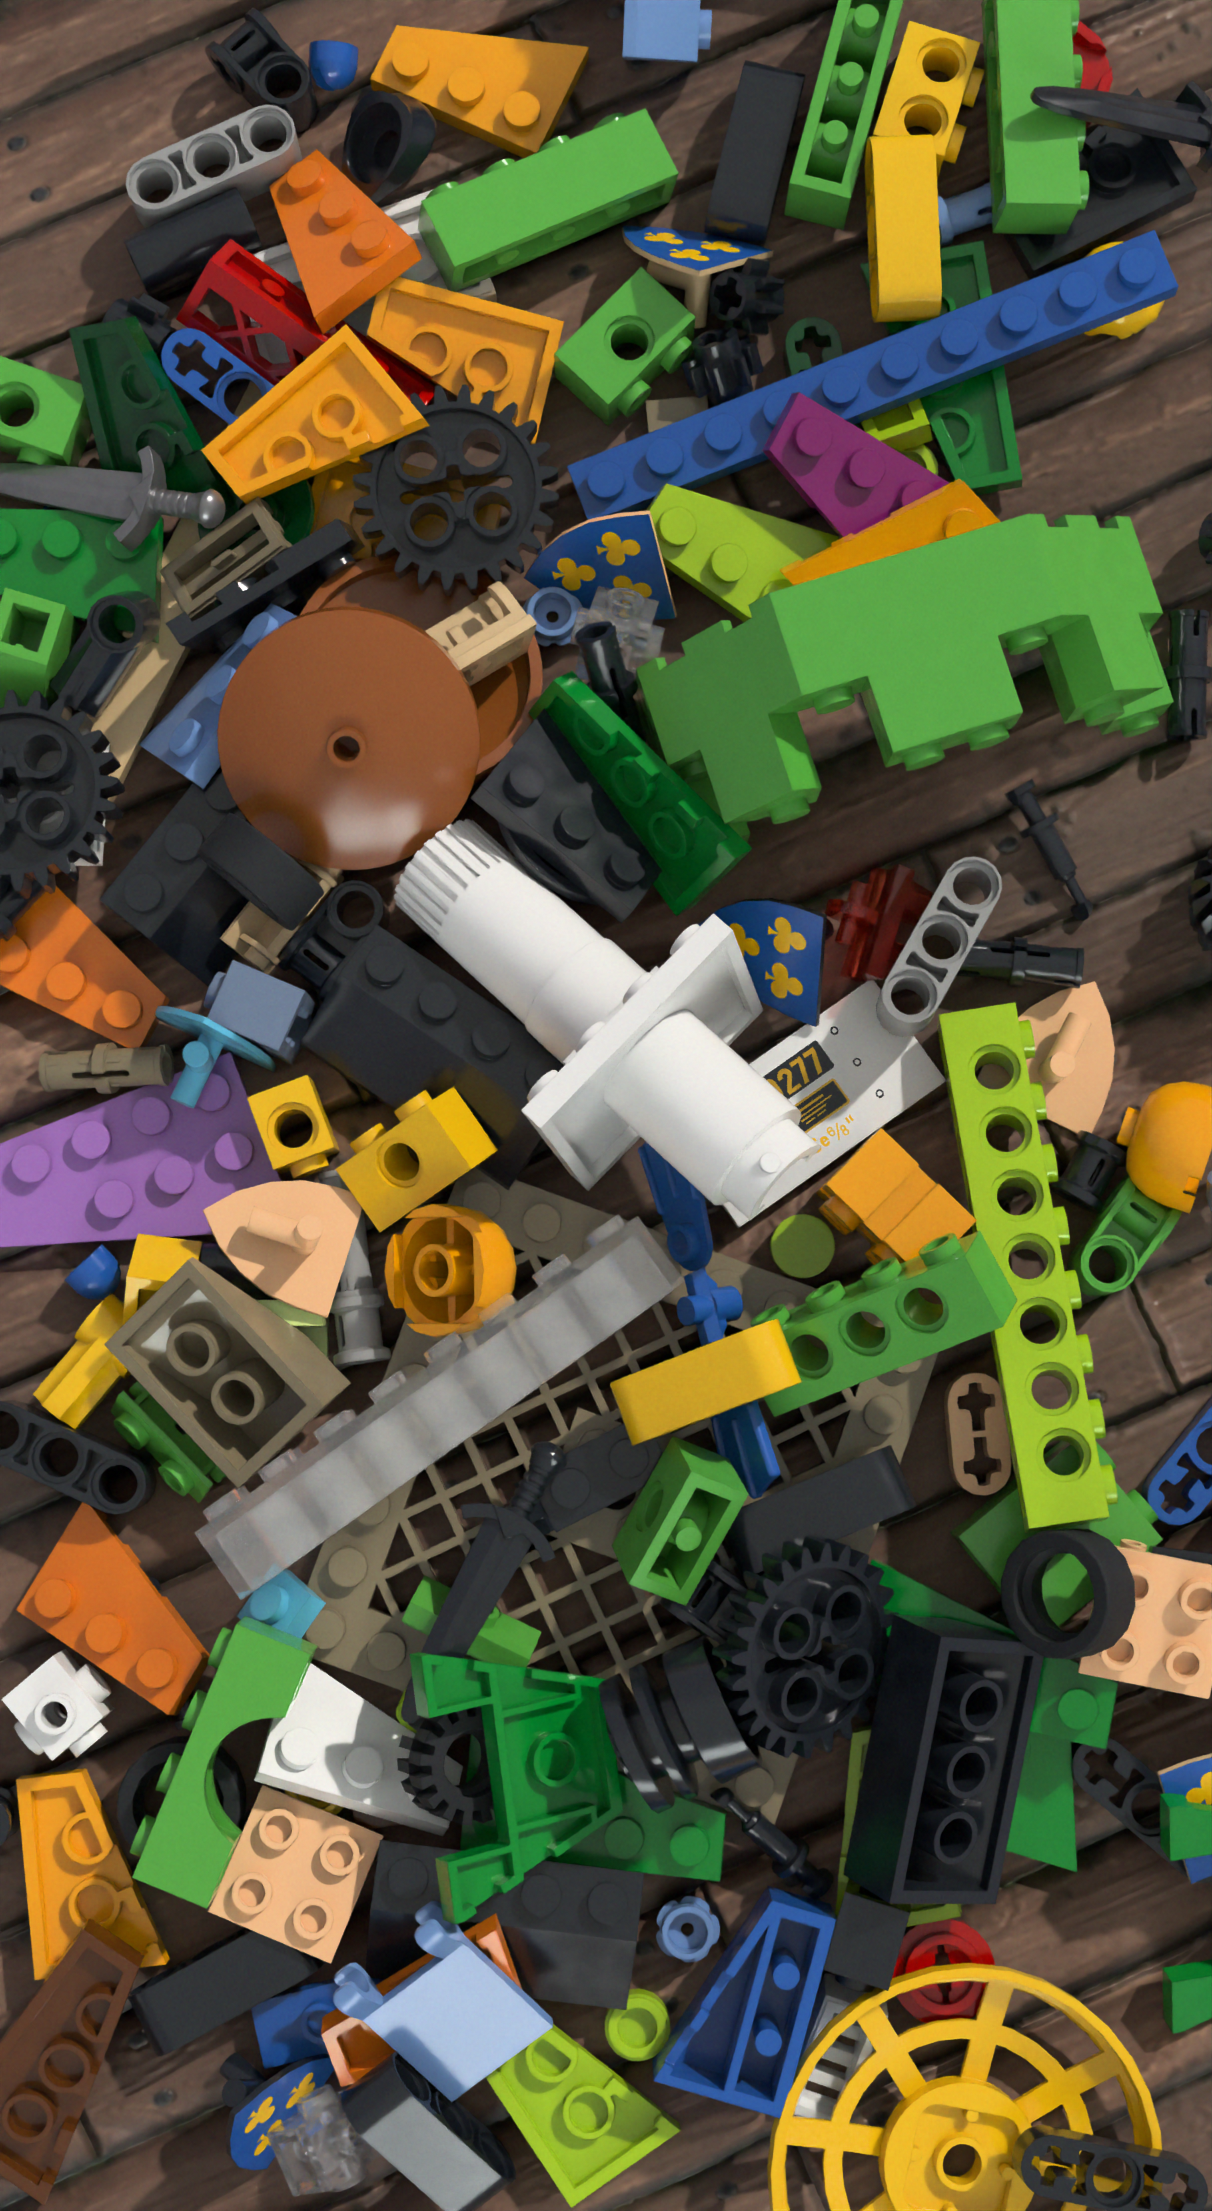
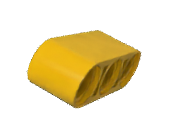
[864,134,942,323]
[610,1319,802,1446]

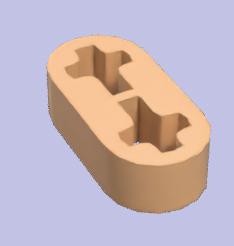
[944,1372,1011,1496]

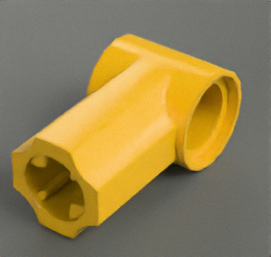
[33,1294,131,1429]

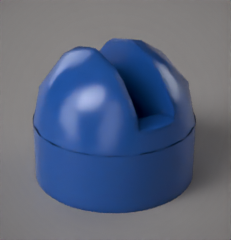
[308,40,359,91]
[64,1244,121,1300]

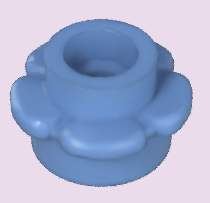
[523,587,583,647]
[656,1895,720,1963]

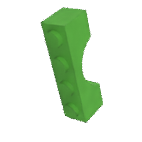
[130,1616,318,1909]

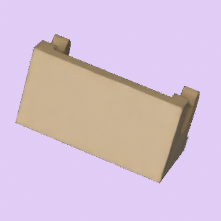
[425,581,537,687]

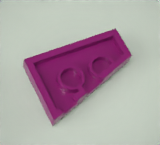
[762,392,949,540]

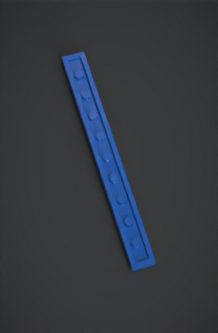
[567,230,1179,520]

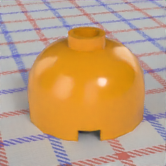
[1116,1081,1212,1214]
[384,1204,517,1337]

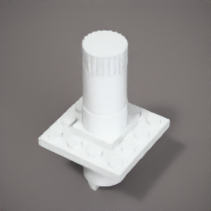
[394,819,821,1221]

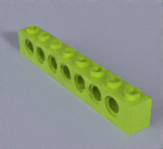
[937,1002,1118,1533]

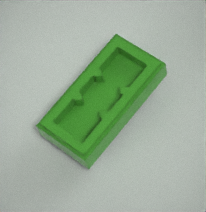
[401,1575,541,1667]

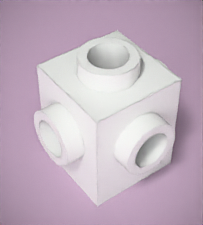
[1,1649,115,1761]

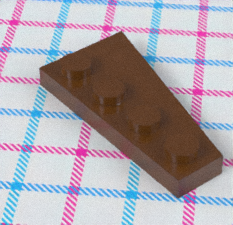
[0,1918,144,2206]

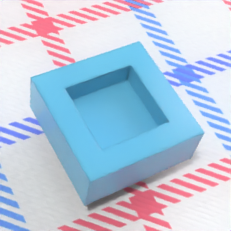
[237,1562,326,1638]

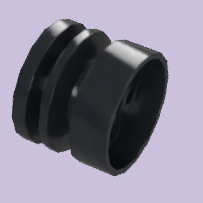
[599,1634,763,1814]

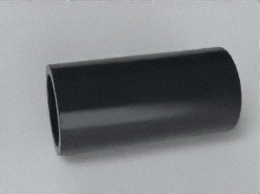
[122,187,262,297]

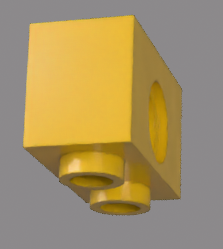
[335,1087,498,1233]

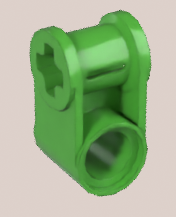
[1068,1174,1182,1297]

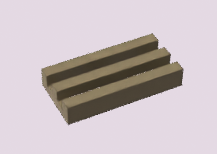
[159,497,292,621]

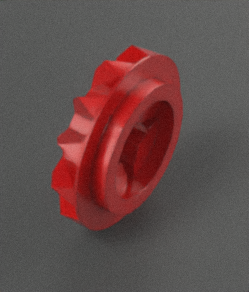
[892,1919,995,2023]

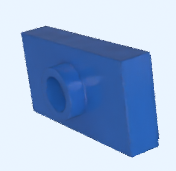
[251,1978,383,2069]

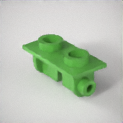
[111,1381,226,1503]

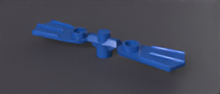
[638,1142,780,1499]

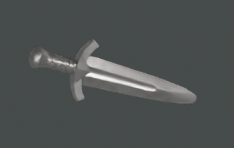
[0,445,225,552]

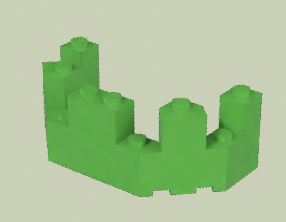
[634,514,1174,843]

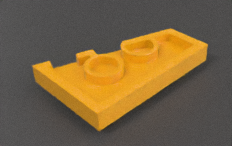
[370,25,589,158]
[366,277,564,445]
[201,324,430,505]

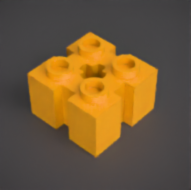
[815,1128,977,1265]

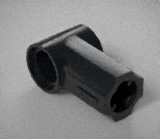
[49,591,161,717]

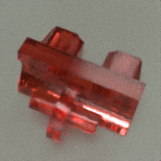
[824,864,934,982]

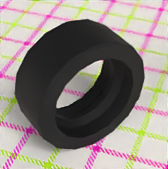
[197,813,324,931]
[1001,1529,1136,1659]
[117,1736,246,1846]

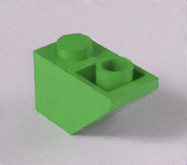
[0,588,80,709]

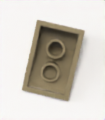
[104,1257,351,1489]

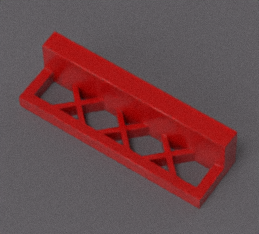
[176,239,435,451]

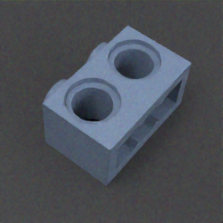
[204,960,318,1065]

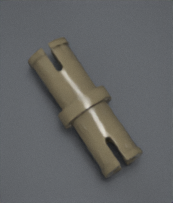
[39,1042,175,1094]

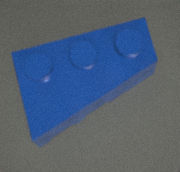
[652,1886,837,2118]

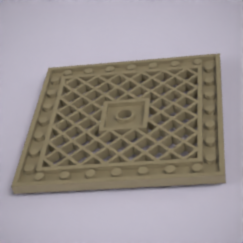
[301,1167,939,1825]

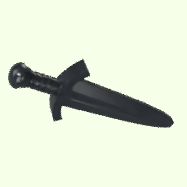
[1030,80,1212,173]
[401,1441,567,1723]

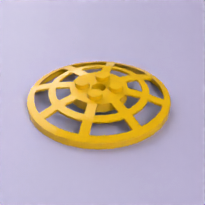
[767,1963,1163,2211]

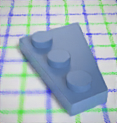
[139,603,297,789]

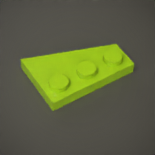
[485,2024,681,2208]

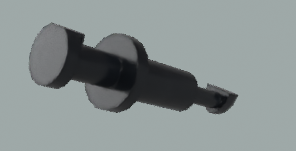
[1004,779,1093,921]
[710,1787,834,1900]

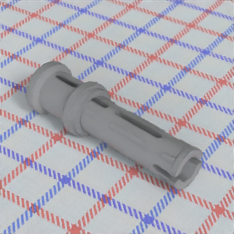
[318,1170,391,1366]

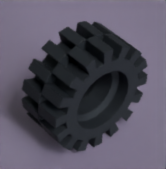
[397,1706,494,1825]

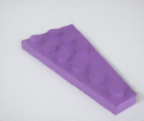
[0,1052,283,1248]

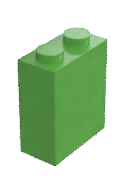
[950,1441,1163,1627]

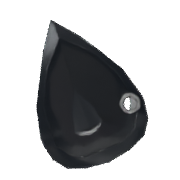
[341,91,436,205]

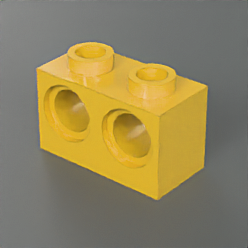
[873,21,985,180]

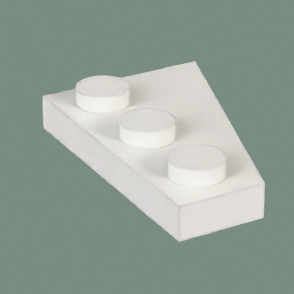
[254,1664,463,1836]

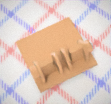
[1077,1539,1212,1699]
[208,1785,383,1964]

